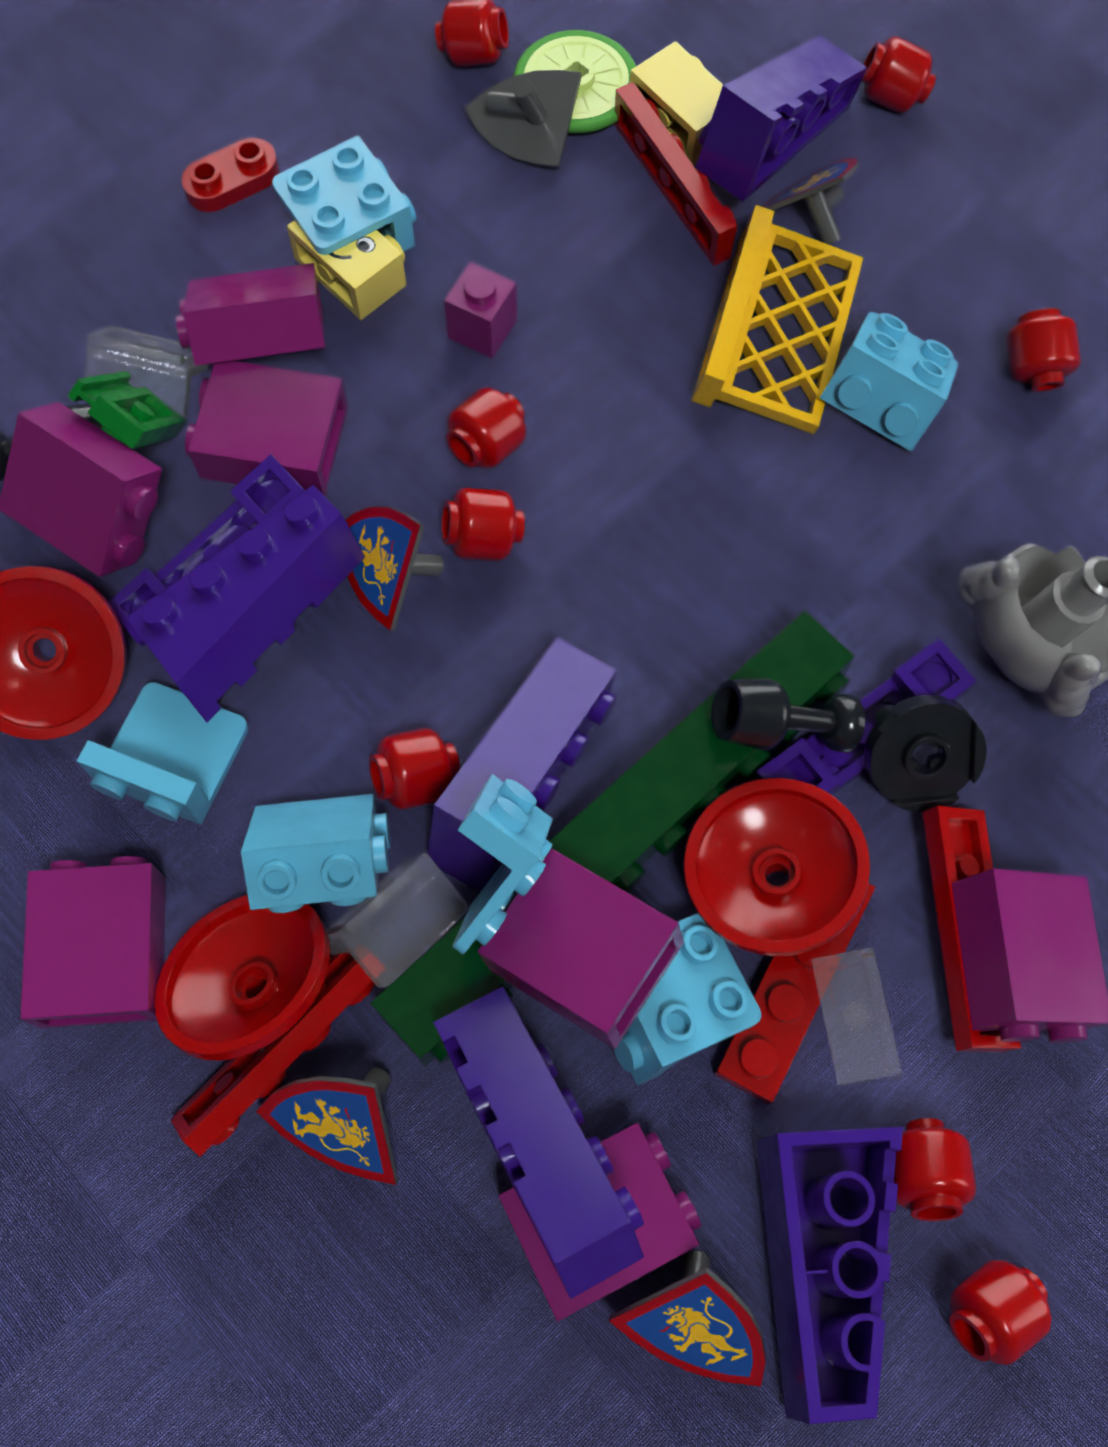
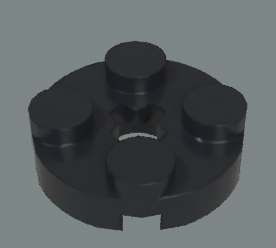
[864,695,987,812]

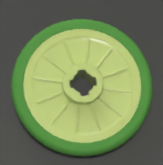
[514,30,636,133]

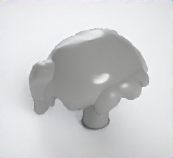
[956,543,1108,718]

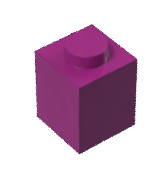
[444,261,517,359]

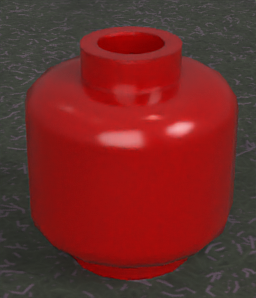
[435,0,509,68]
[861,36,936,114]
[1006,308,1081,392]
[446,387,526,469]
[441,488,525,561]
[369,728,460,810]
[894,1118,976,1222]
[949,1260,1052,1365]

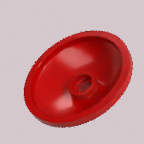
[0,566,127,740]
[684,778,870,956]
[154,895,331,1061]

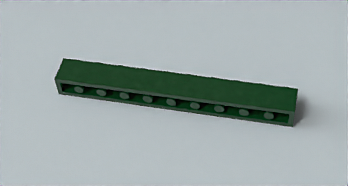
[370,610,855,1067]

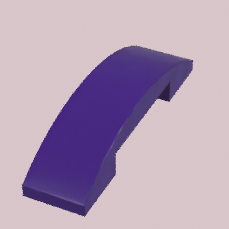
[108,454,305,646]
[756,638,977,795]

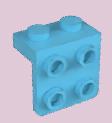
[272,135,417,255]
[820,312,958,452]
[77,682,249,825]
[452,774,553,954]
[614,913,761,1086]

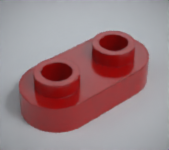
[182,138,279,212]

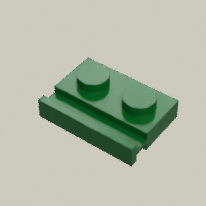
[67,371,187,449]

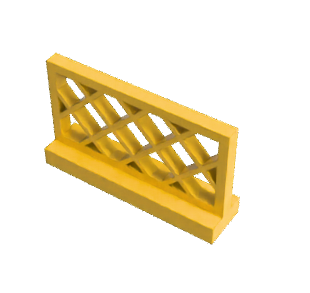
[691,205,864,434]

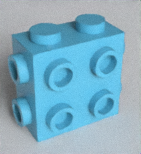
[241,794,391,913]

